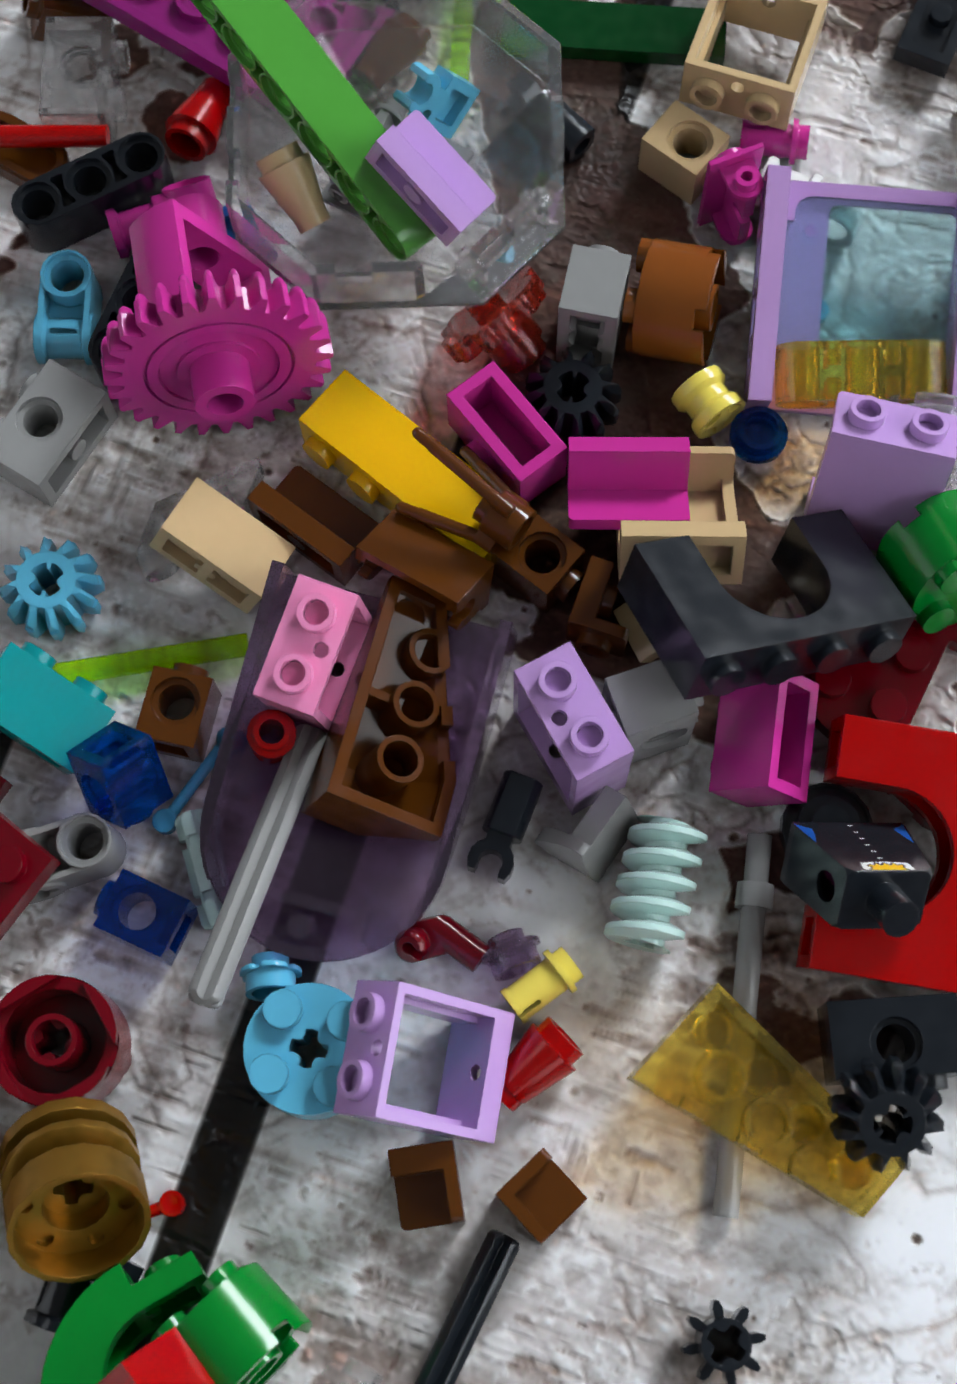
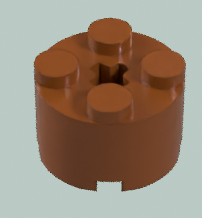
[622,238,727,366]

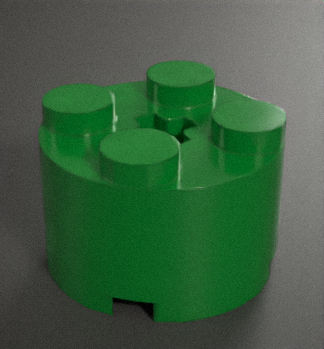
[876,489,957,634]
[151,1260,313,1384]

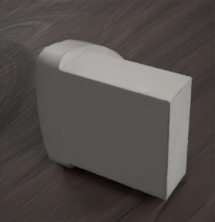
[534,785,640,883]

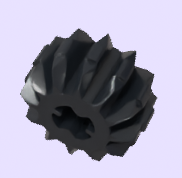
[524,347,622,440]
[828,1055,944,1174]

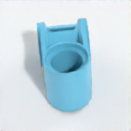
[33,249,103,365]

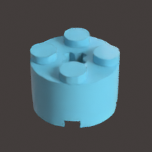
[243,983,353,1120]

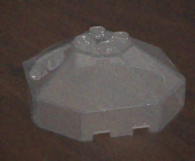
[225,0,566,310]

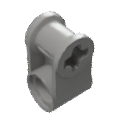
[22,812,126,904]

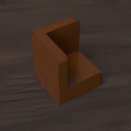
[387,1139,466,1231]
[495,1147,588,1245]

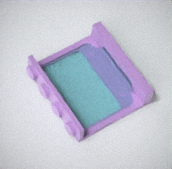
[743,164,957,416]

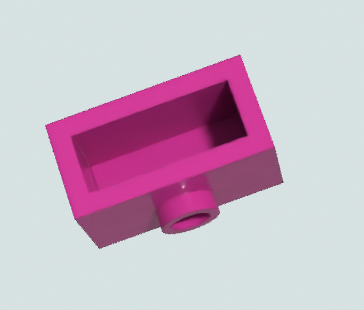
[446,361,568,502]
[709,676,819,807]

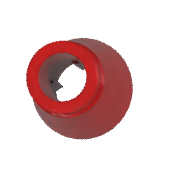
[165,77,233,162]
[501,1016,583,1112]

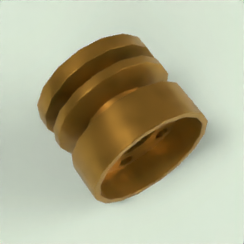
[0,1097,151,1283]

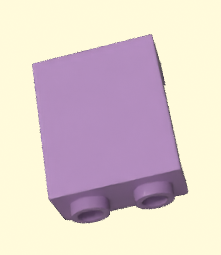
[804,391,957,551]

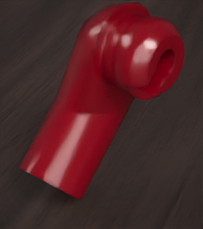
[394,915,491,972]

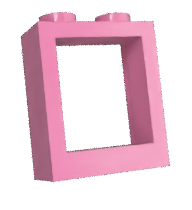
[253,574,373,732]

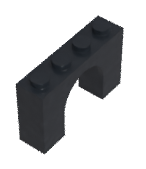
[617,509,917,700]

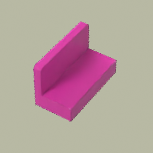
[567,437,691,530]

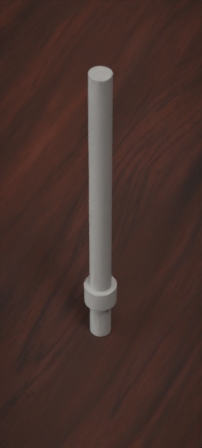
[712,833,774,1219]

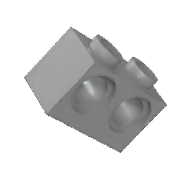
[556,244,632,368]

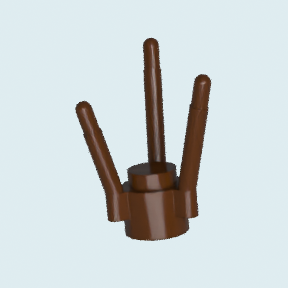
[395,427,537,554]

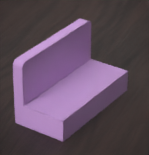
[365,110,496,247]

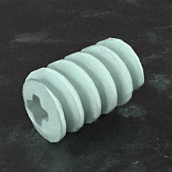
[603,815,708,954]

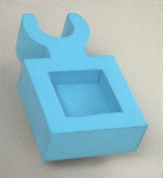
[393,62,481,139]

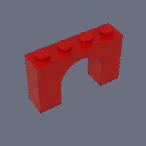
[796,714,957,993]

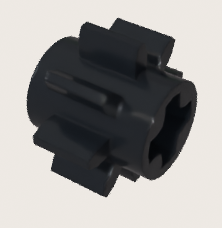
[680,1300,766,1384]

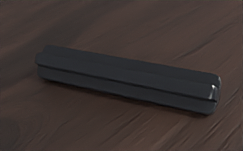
[415,1229,519,1384]

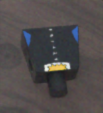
[780,822,931,937]

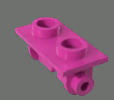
[697,142,764,246]

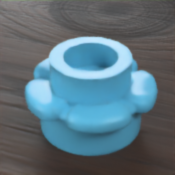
[239,951,302,1002]

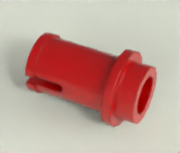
[247,709,297,764]

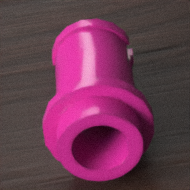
[740,118,810,165]

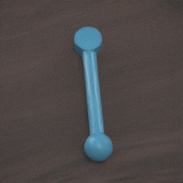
[152,727,240,835]

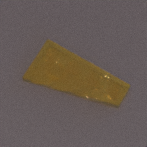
[626,983,904,1218]

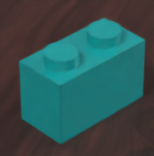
[0,641,116,775]

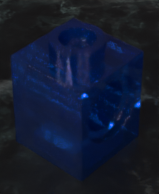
[66,721,173,829]
[93,869,198,966]

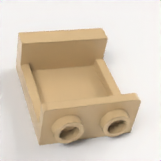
[616,446,747,585]

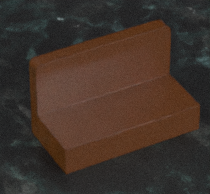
[247,466,379,586]

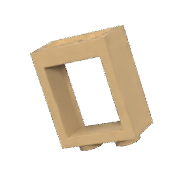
[679,0,829,131]

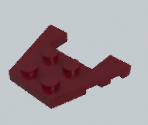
[802,619,957,831]

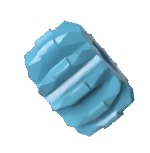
[0,537,105,642]

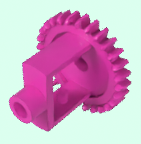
[101,193,334,435]

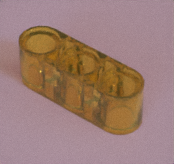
[775,339,947,409]

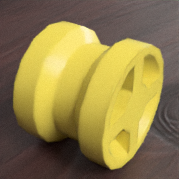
[671,365,746,439]

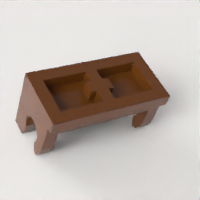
[355,509,494,631]

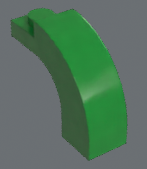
[40,1250,208,1384]

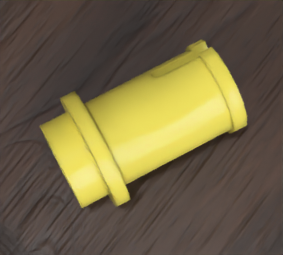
[500,947,584,1024]

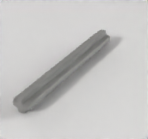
[188,723,326,1009]

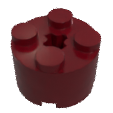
[0,975,132,1107]

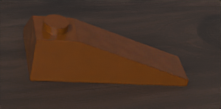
[301,575,457,841]

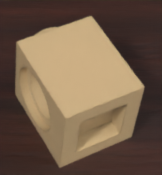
[638,100,730,205]

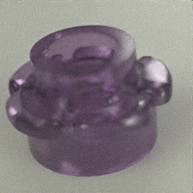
[481,928,542,981]

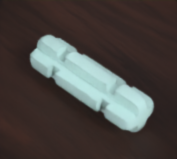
[175,809,230,930]

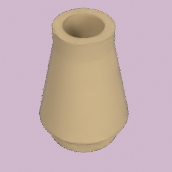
[255,140,331,234]

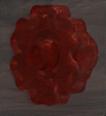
[441,266,547,374]

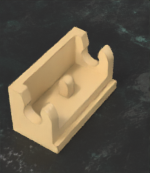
[149,477,296,614]

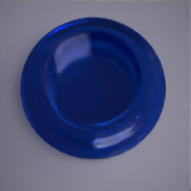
[729,406,788,464]

